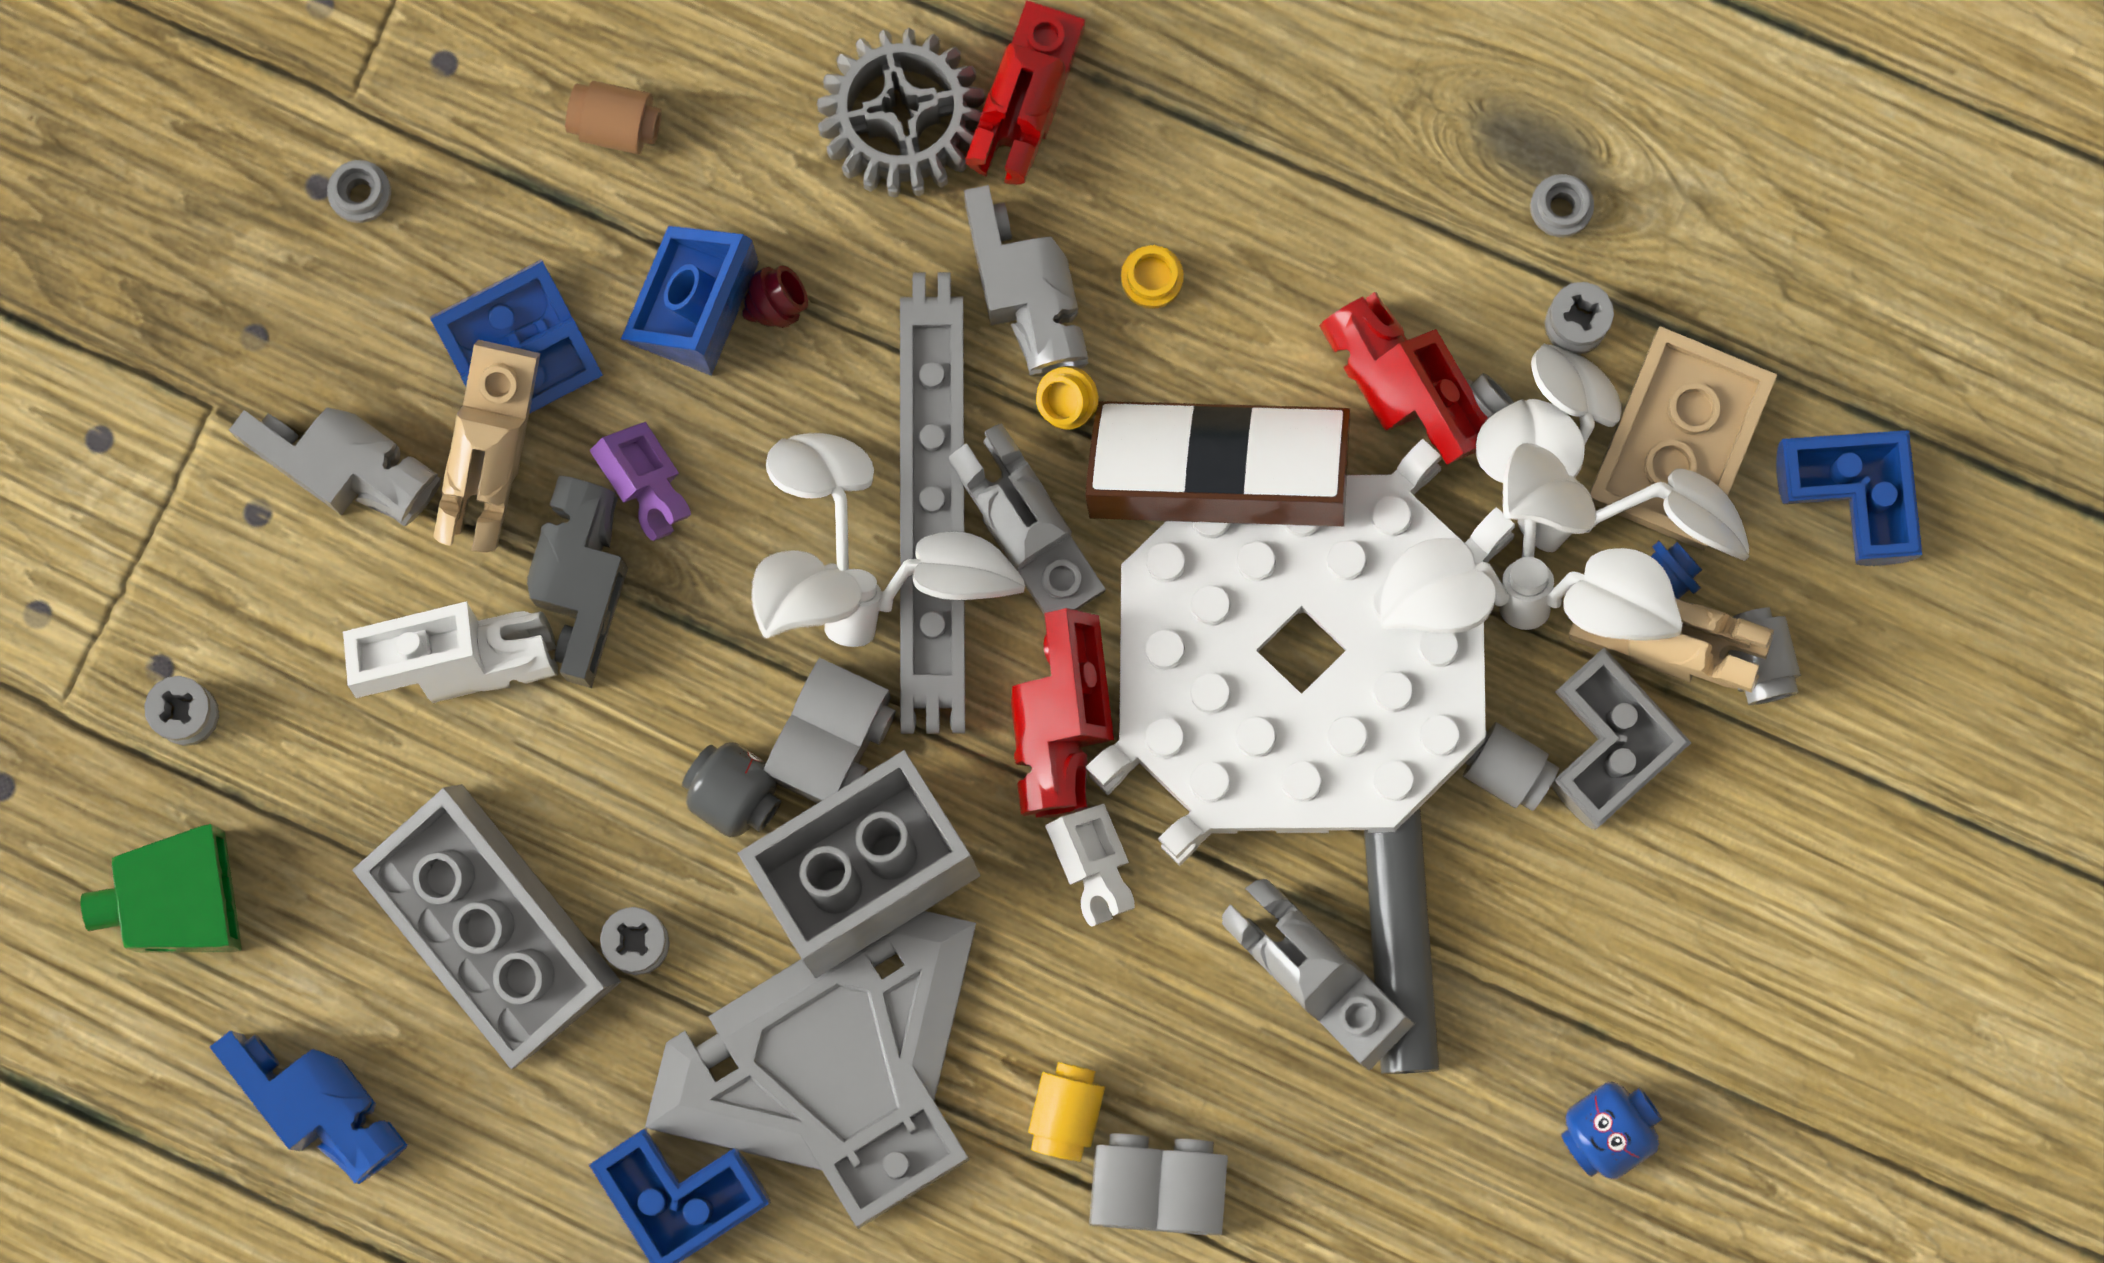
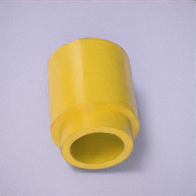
[1028,1062,1105,1162]

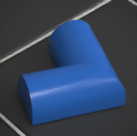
[1776,430,1923,566]
[589,1129,771,1263]

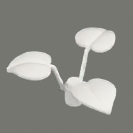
[1503,343,1749,561]
[1380,399,1682,640]
[752,433,1025,647]

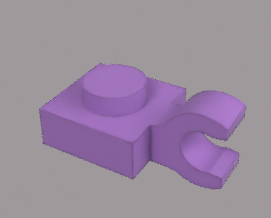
[589,422,691,541]

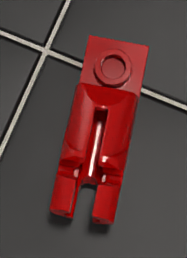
[966,0,1085,185]
[1319,292,1488,465]
[1011,608,1114,818]

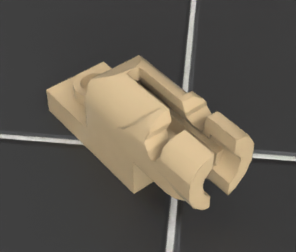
[433,340,540,553]
[1569,598,1774,693]

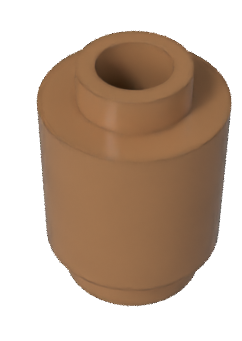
[565,81,662,155]

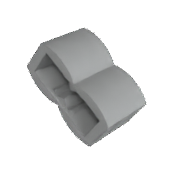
[764,657,896,803]
[1089,1134,1228,1236]

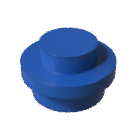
[1650,541,1702,599]

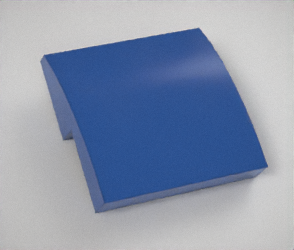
[430,259,603,414]

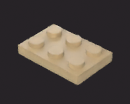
[1589,326,1777,551]

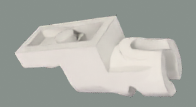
[343,601,558,703]

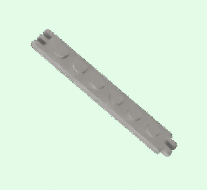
[900,272,965,734]

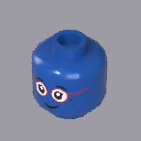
[1561,1081,1663,1179]

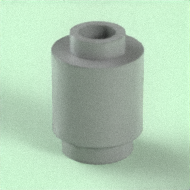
[1728,607,1801,705]
[1463,722,1559,811]

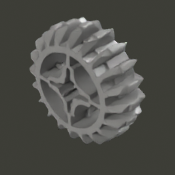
[817,28,985,198]

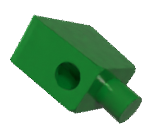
[81,824,242,953]

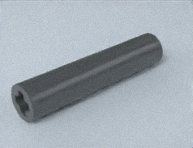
[1364,808,1439,1074]

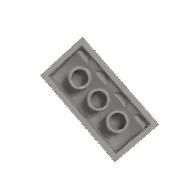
[352,784,621,1069]

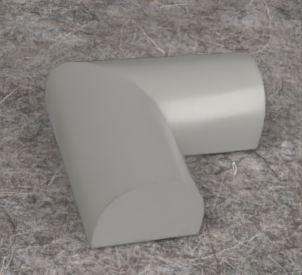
[1552,648,1691,830]

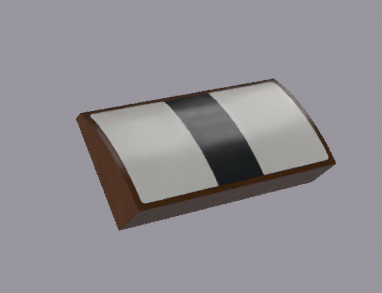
[1085,401,1350,527]

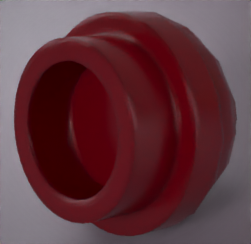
[742,265,808,328]

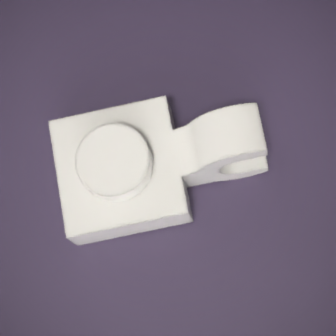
[1045,804,1135,927]

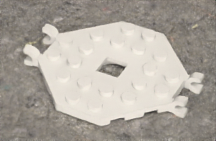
[1086,438,1515,866]

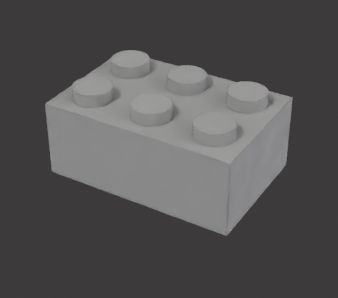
[738,750,981,979]

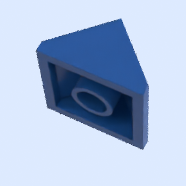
[621,226,759,376]

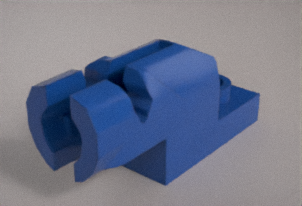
[210,1030,408,1184]

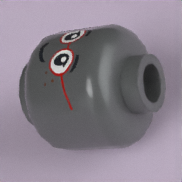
[682,742,781,837]

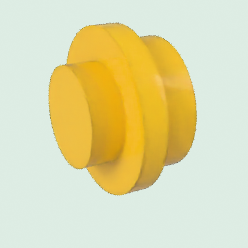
[1121,245,1184,308]
[1036,366,1098,430]

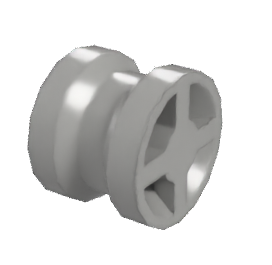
[1545,282,1614,354]
[144,676,219,746]
[600,907,670,975]

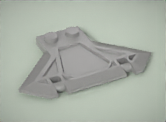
[645,911,977,1229]

